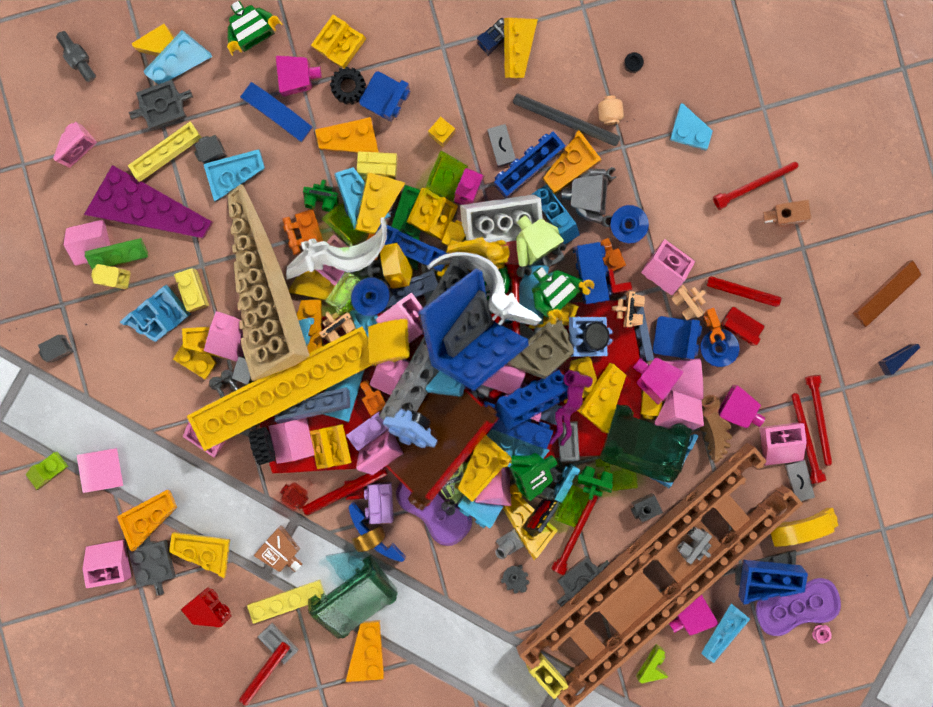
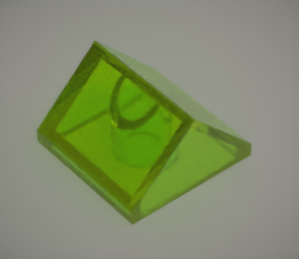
[426,150,468,201]
[322,202,367,247]
[553,483,590,527]

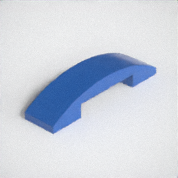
[240,82,313,143]
[376,224,448,272]
[348,502,406,562]

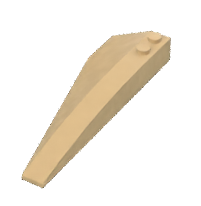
[227,184,310,381]

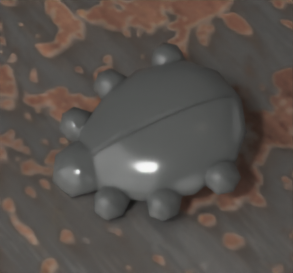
[501,565,530,594]

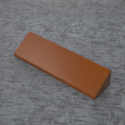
[852,260,922,327]

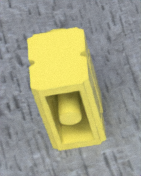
[357,151,398,181]
[91,264,131,290]
[174,268,209,312]
[526,652,569,699]

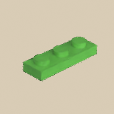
[85,238,148,270]

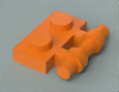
[282,209,324,255]

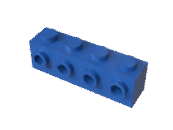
[494,131,566,198]
[495,370,569,430]
[484,401,553,449]

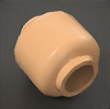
[598,96,624,125]

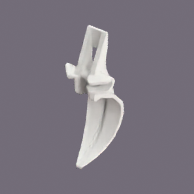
[286,217,387,279]
[427,252,542,326]

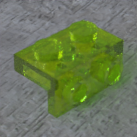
[326,271,362,315]

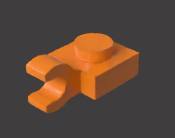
[600,238,626,271]
[703,308,725,344]
[360,380,386,416]

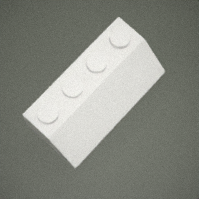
[460,194,542,242]

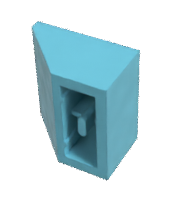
[458,495,503,528]

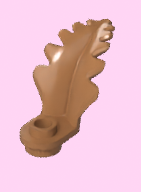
[700,395,732,463]

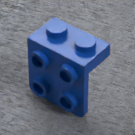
[359,71,411,122]
[652,316,702,359]

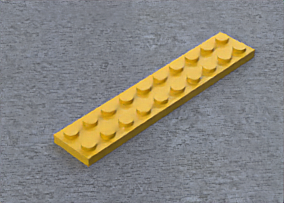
[187,326,372,451]

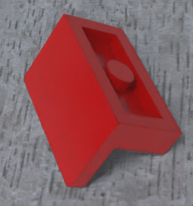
[606,269,632,295]
[721,307,765,346]

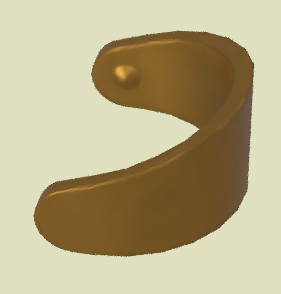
[351,525,385,552]

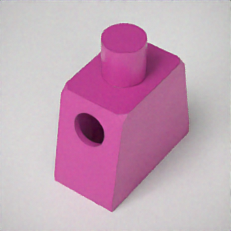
[276,56,322,97]
[454,168,485,205]
[633,358,684,405]
[718,385,765,428]
[669,595,719,635]

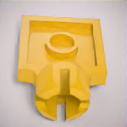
[447,237,510,273]

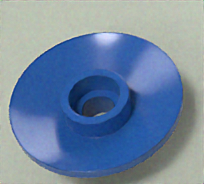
[610,205,649,244]
[351,278,389,316]
[700,329,739,367]

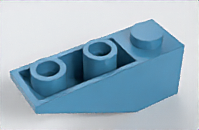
[531,184,580,244]

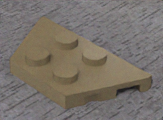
[507,317,574,379]

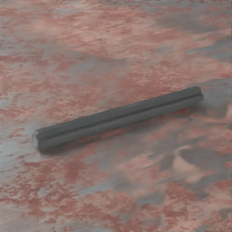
[513,93,620,146]

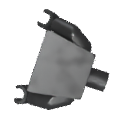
[562,167,616,227]

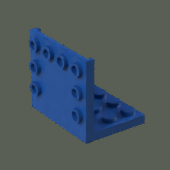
[419,268,529,391]

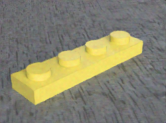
[128,122,202,182]
[247,579,326,624]

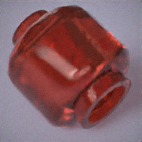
[280,482,309,511]

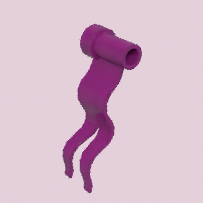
[549,370,593,446]

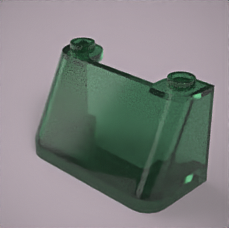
[599,404,692,483]
[308,555,398,639]

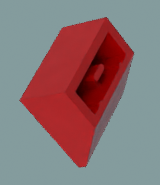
[180,587,232,628]

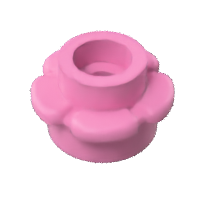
[812,625,832,644]

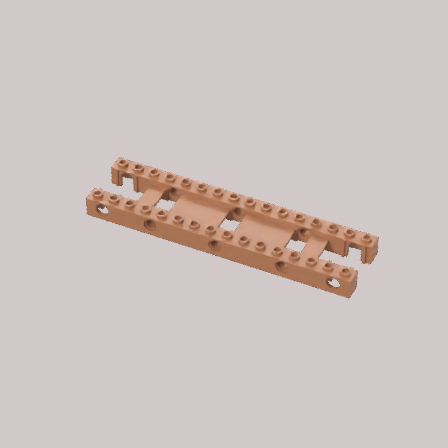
[516,443,803,707]

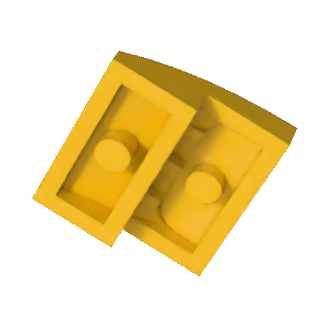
[311,15,366,69]
[407,188,458,240]
[368,319,409,365]
[309,424,351,469]

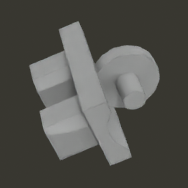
[676,527,712,564]

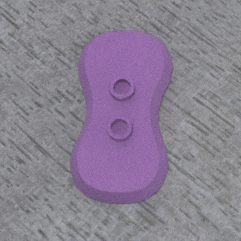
[396,482,472,546]
[756,578,841,636]

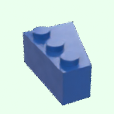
[572,242,612,304]
[738,560,808,605]

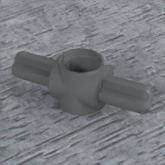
[56,31,96,82]

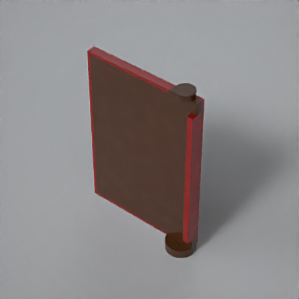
[386,388,499,511]

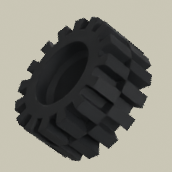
[330,67,366,105]
[249,427,276,465]

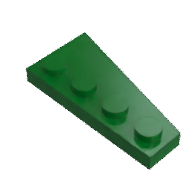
[391,185,421,270]

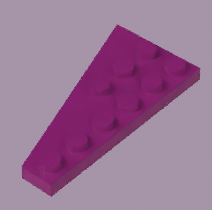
[84,165,213,239]

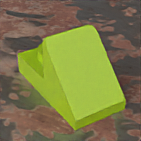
[25,452,68,490]
[636,644,668,683]

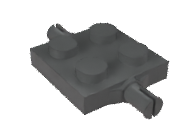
[129,80,193,130]
[128,536,176,596]
[557,556,610,607]

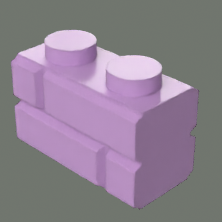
[347,411,388,451]
[364,482,394,524]

